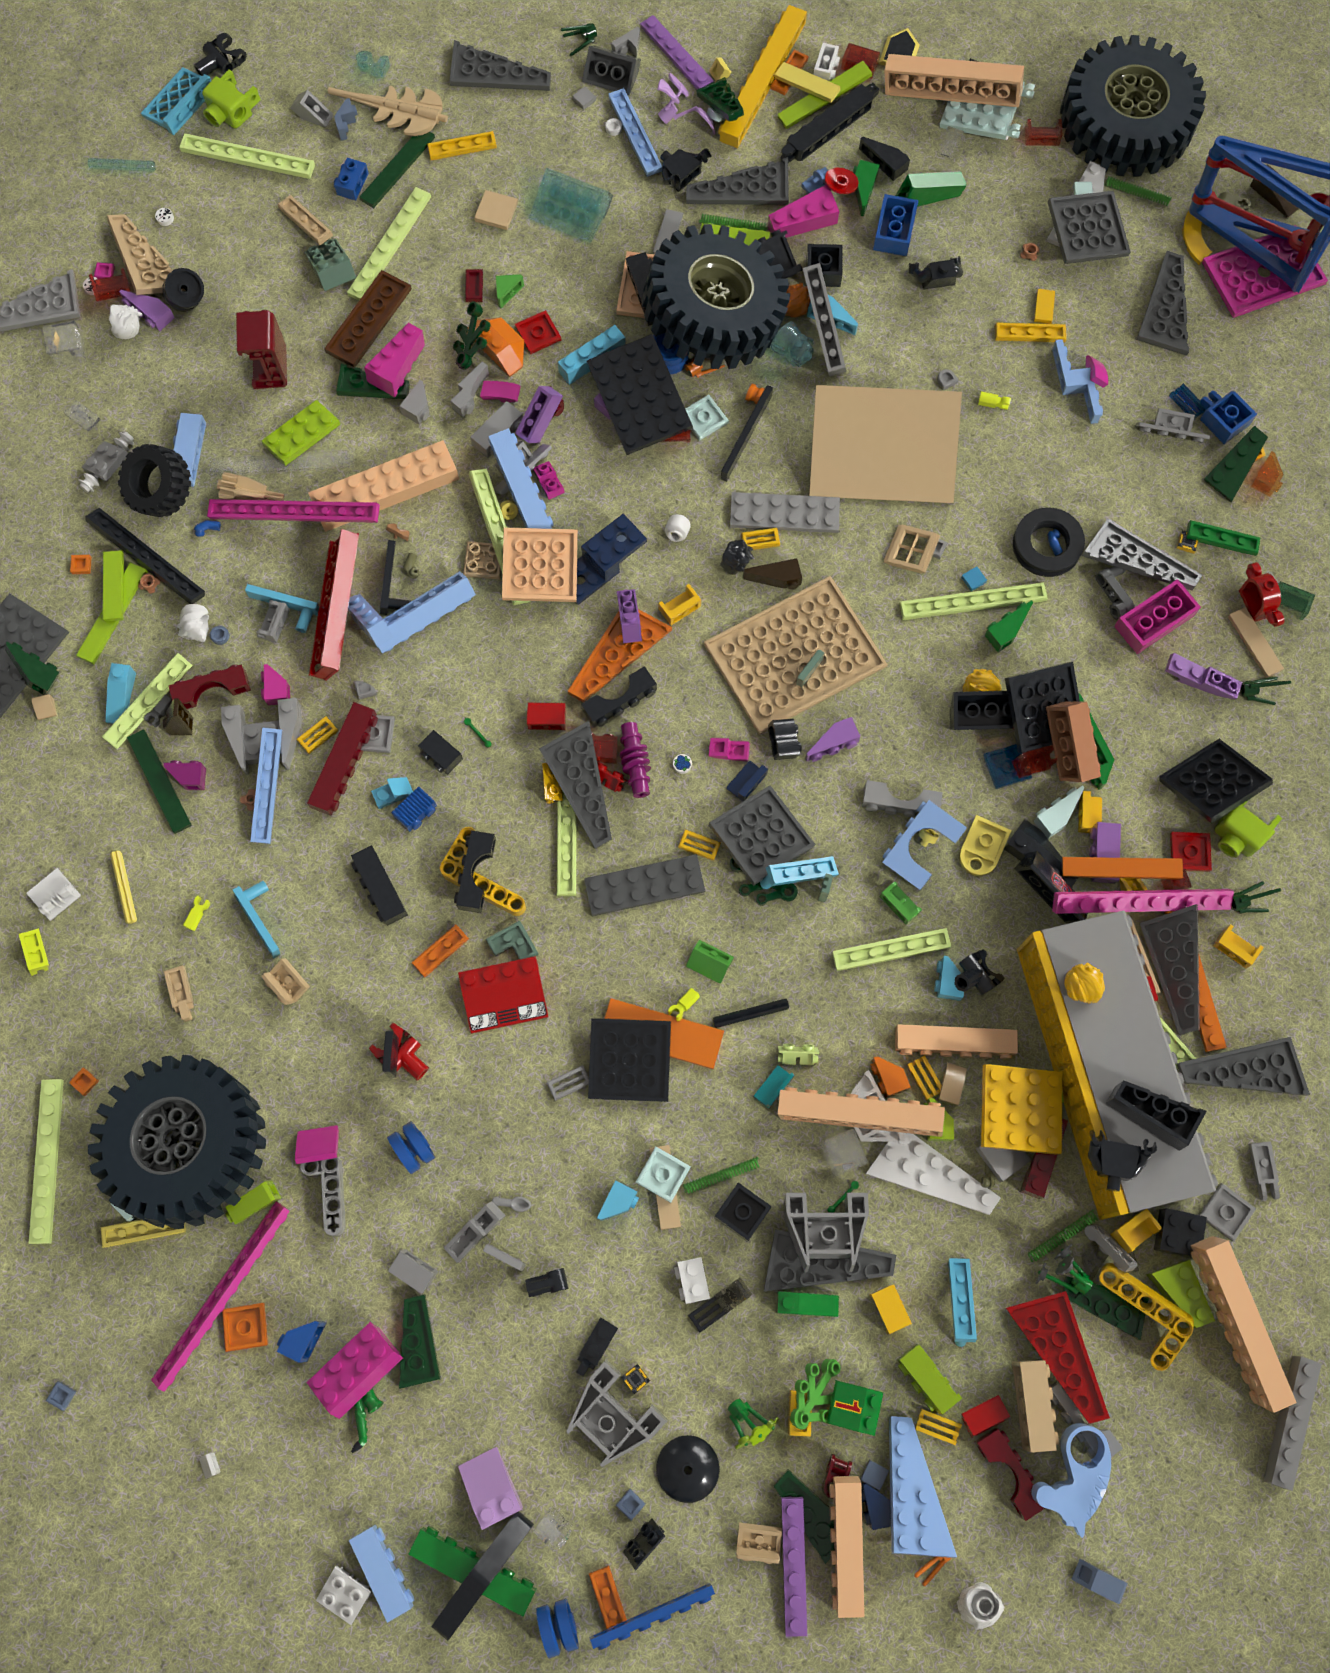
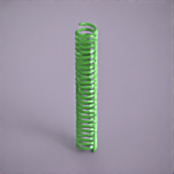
[1104,176,1172,206]
[699,214,767,231]
[683,1156,759,1194]
[1028,1209,1098,1262]

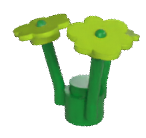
[727,1398,780,1450]

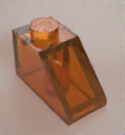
[1251,451,1284,497]

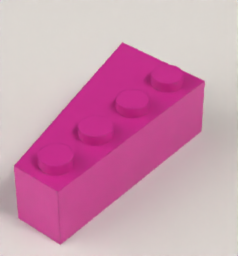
[767,185,839,238]
[364,322,425,397]

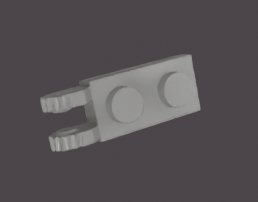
[1248,1141,1280,1201]
[1084,1224,1138,1272]

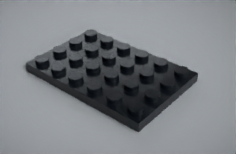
[587,334,693,456]

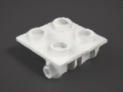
[27,868,81,921]
[316,1566,372,1625]

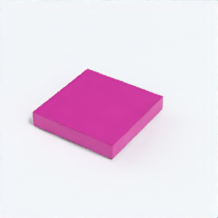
[295,1125,339,1164]

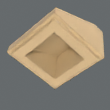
[31,694,57,720]

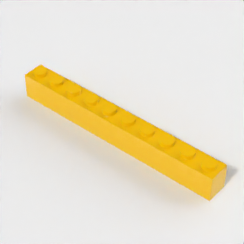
[718,5,807,148]

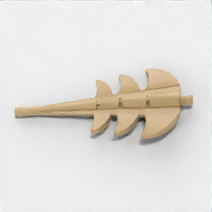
[328,86,448,136]

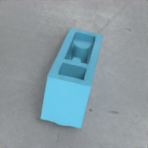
[807,295,858,335]
[106,663,136,724]

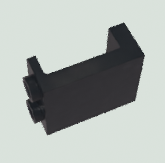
[758,229,803,279]

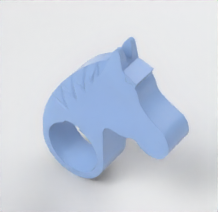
[1031,1423,1111,1538]

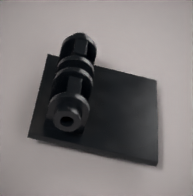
[623,1518,665,1571]

